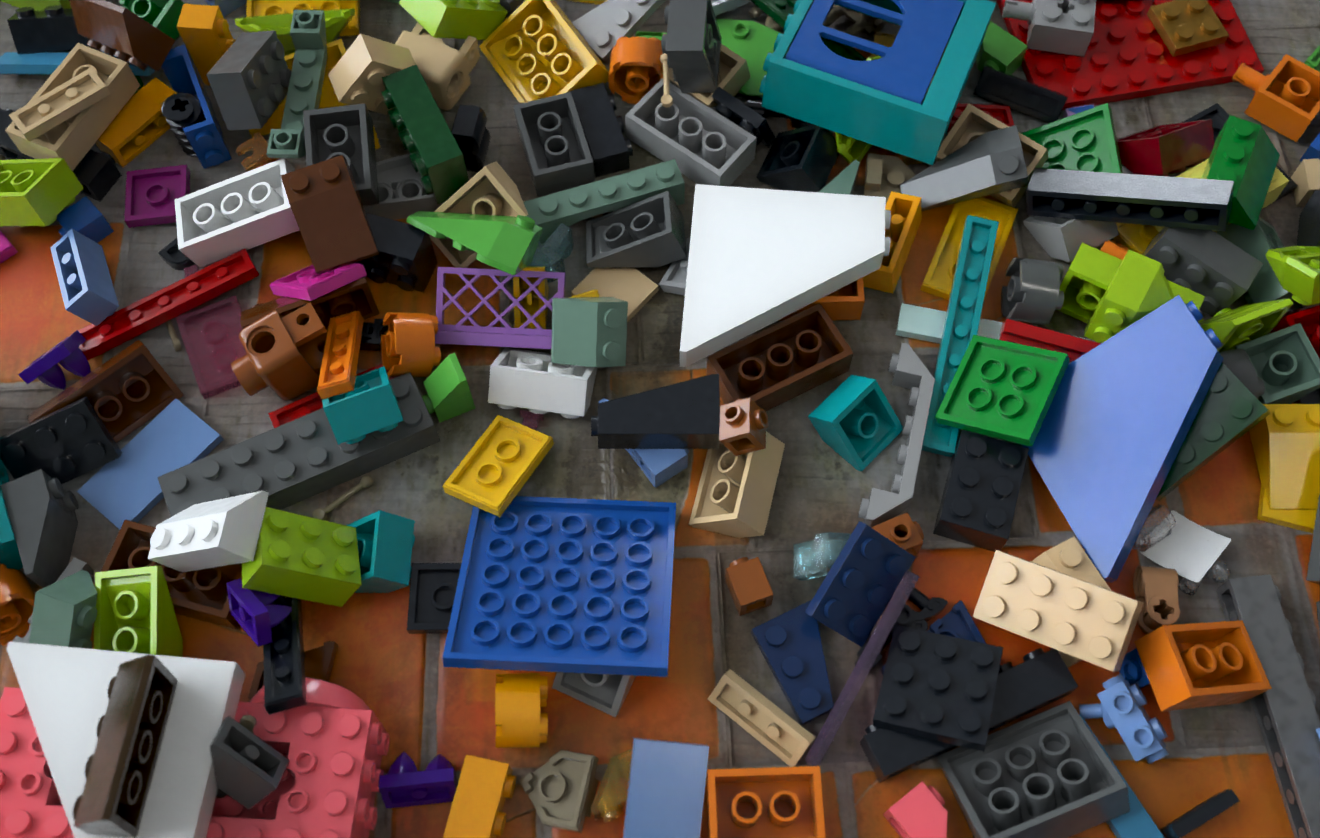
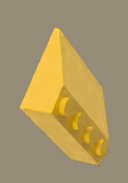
[479,0,609,104]
[1249,404,1320,510]

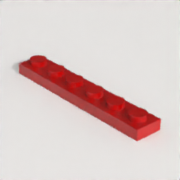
[78,248,259,360]

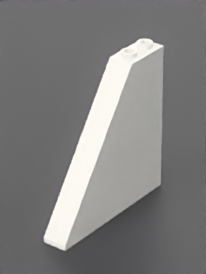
[680,184,891,367]
[7,641,245,838]

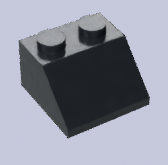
[756,125,839,192]

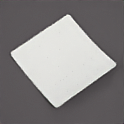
[1140,510,1231,583]

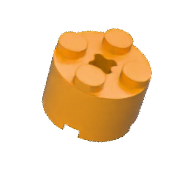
[495,673,548,748]

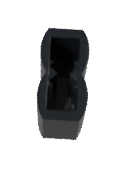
[451,105,491,172]

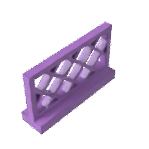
[435,267,566,349]

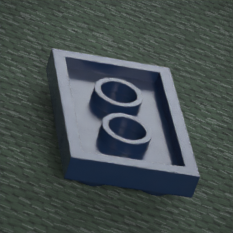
[805,521,916,647]

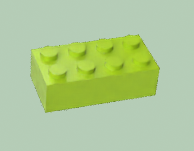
[1058,243,1205,324]

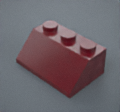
[1117,119,1214,176]

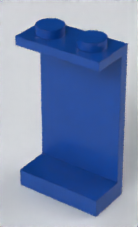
[161,44,232,169]

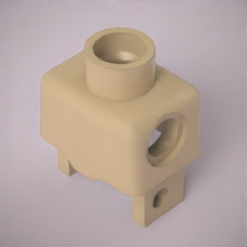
[395,23,480,110]

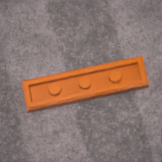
[317,311,364,399]

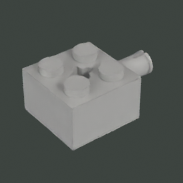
[1002,0,1096,57]

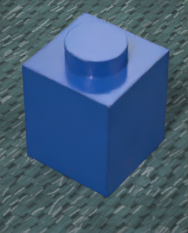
[57,196,114,243]

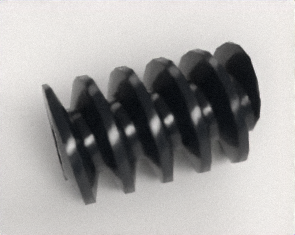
[161,93,206,157]

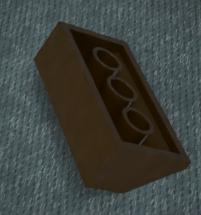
[73,655,178,838]

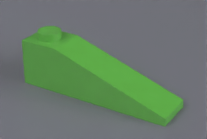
[406,211,543,276]

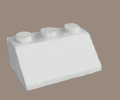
[488,347,598,419]
[148,491,269,572]

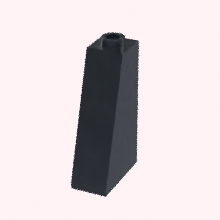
[591,374,720,449]

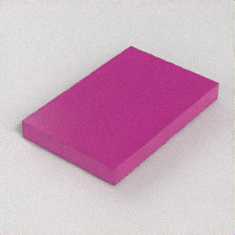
[270,263,367,301]

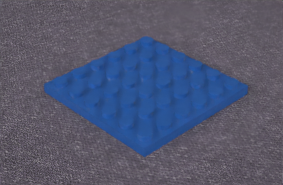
[442,496,676,677]

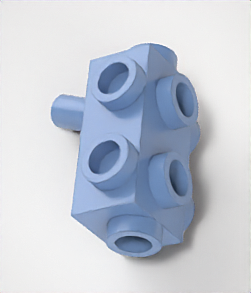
[1079,674,1169,764]

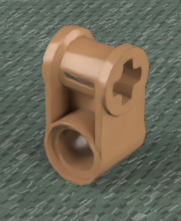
[1133,565,1180,634]

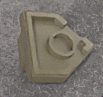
[863,153,916,203]
[519,750,599,833]

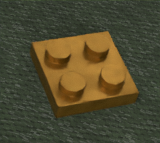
[1147,0,1229,57]

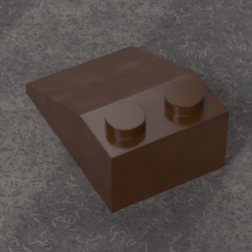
[280,155,379,275]

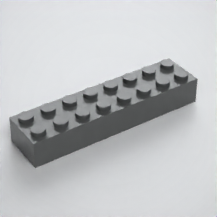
[157,372,440,517]

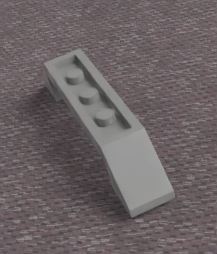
[858,343,935,527]

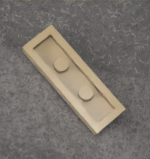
[9,68,111,142]
[708,669,816,767]

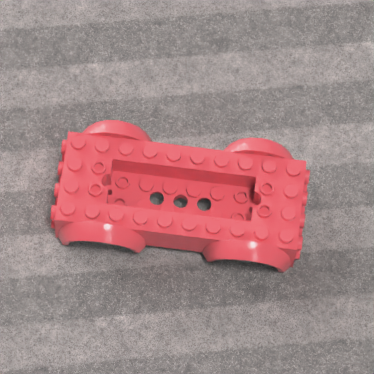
[0,677,390,838]

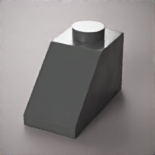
[210,716,289,810]

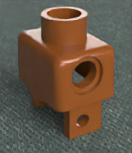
[230,302,327,401]

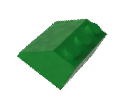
[1202,115,1280,230]

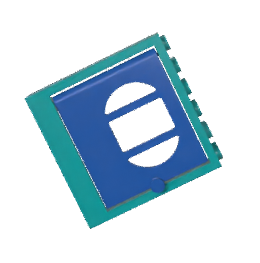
[759,0,996,165]

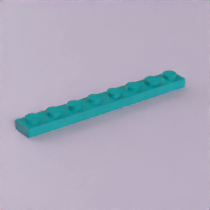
[922,215,999,457]

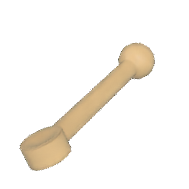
[660,54,673,108]

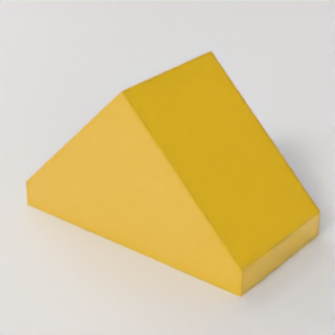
[513,266,549,329]

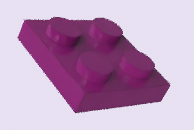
[124,165,190,228]

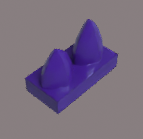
[18,330,91,390]
[226,579,292,647]
[379,752,458,809]

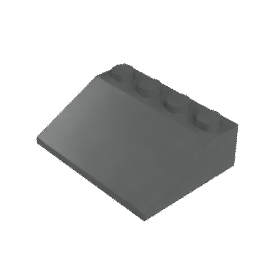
[937,701,1130,838]

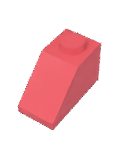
[883,782,948,838]

